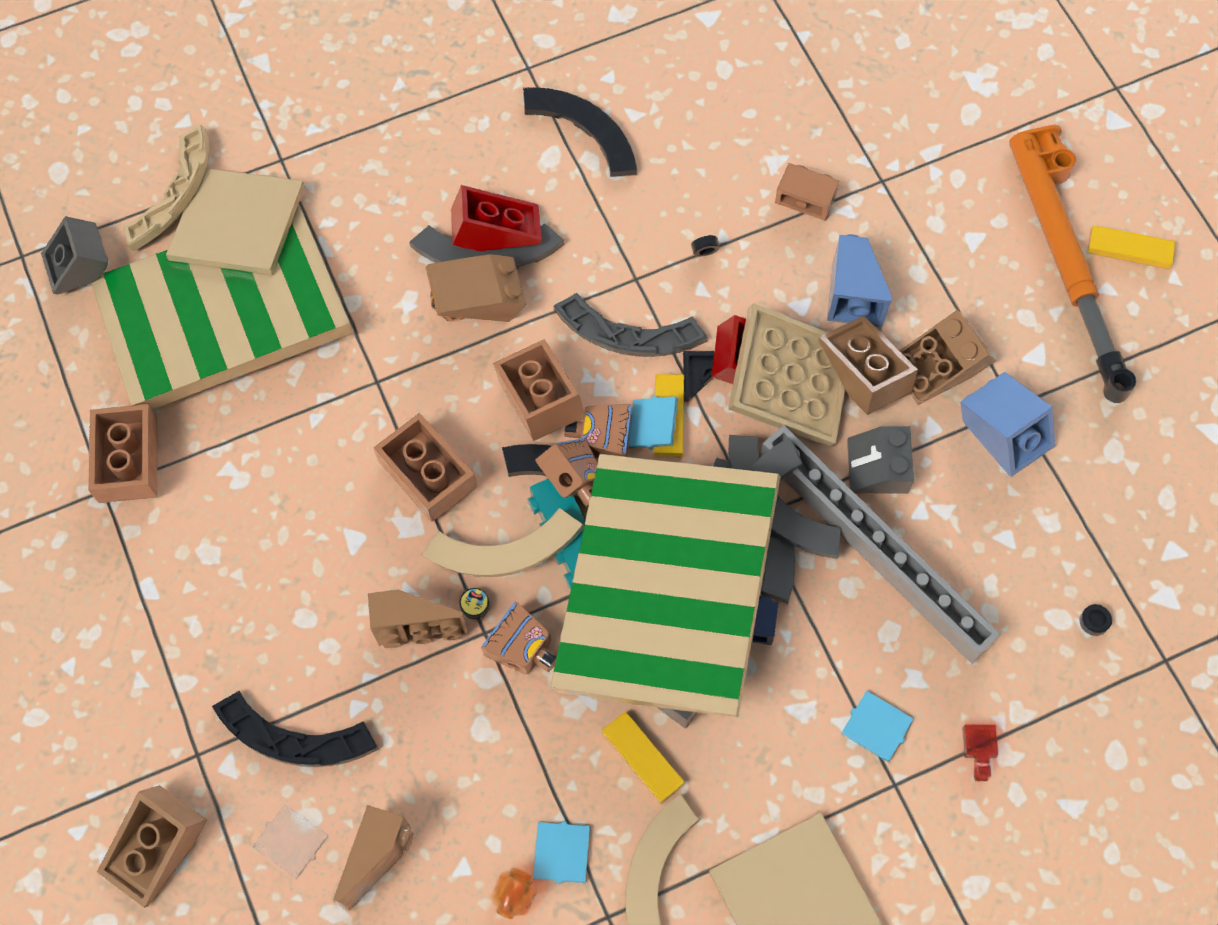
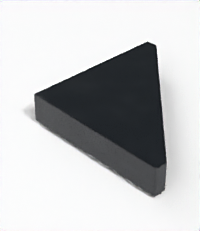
[683,351,714,402]

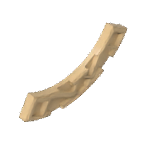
[123,125,209,251]
[421,508,584,577]
[626,794,699,925]

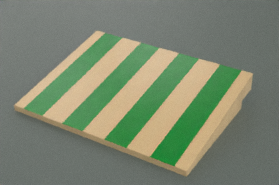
[91,204,353,409]
[550,454,781,717]

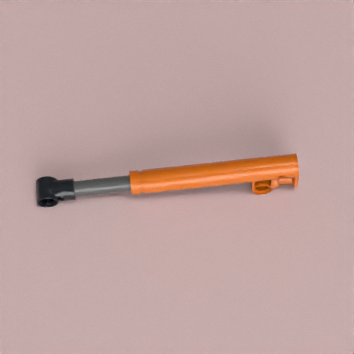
[1009,125,1137,403]

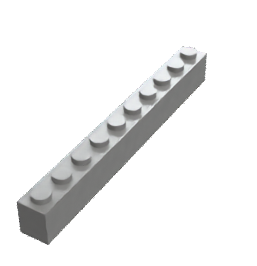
[760,425,1000,664]

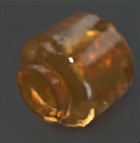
[490,867,538,919]

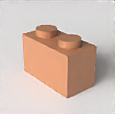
[775,163,840,221]

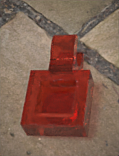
[962,724,999,781]

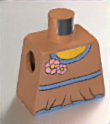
[564,404,632,459]
[535,438,598,508]
[481,601,557,675]

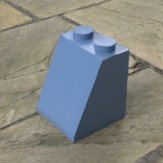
[827,234,892,327]
[960,372,1055,477]

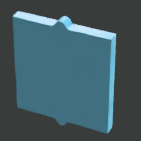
[628,396,678,450]
[841,691,913,762]
[533,821,590,885]

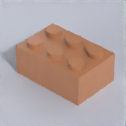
[493,339,586,441]
[88,404,157,503]
[373,412,477,522]

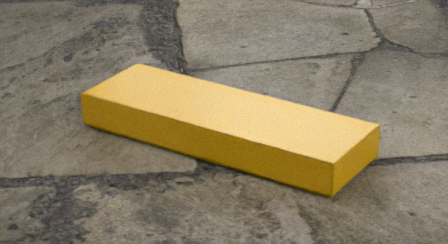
[1087,225,1175,269]
[654,374,684,457]
[601,711,685,804]

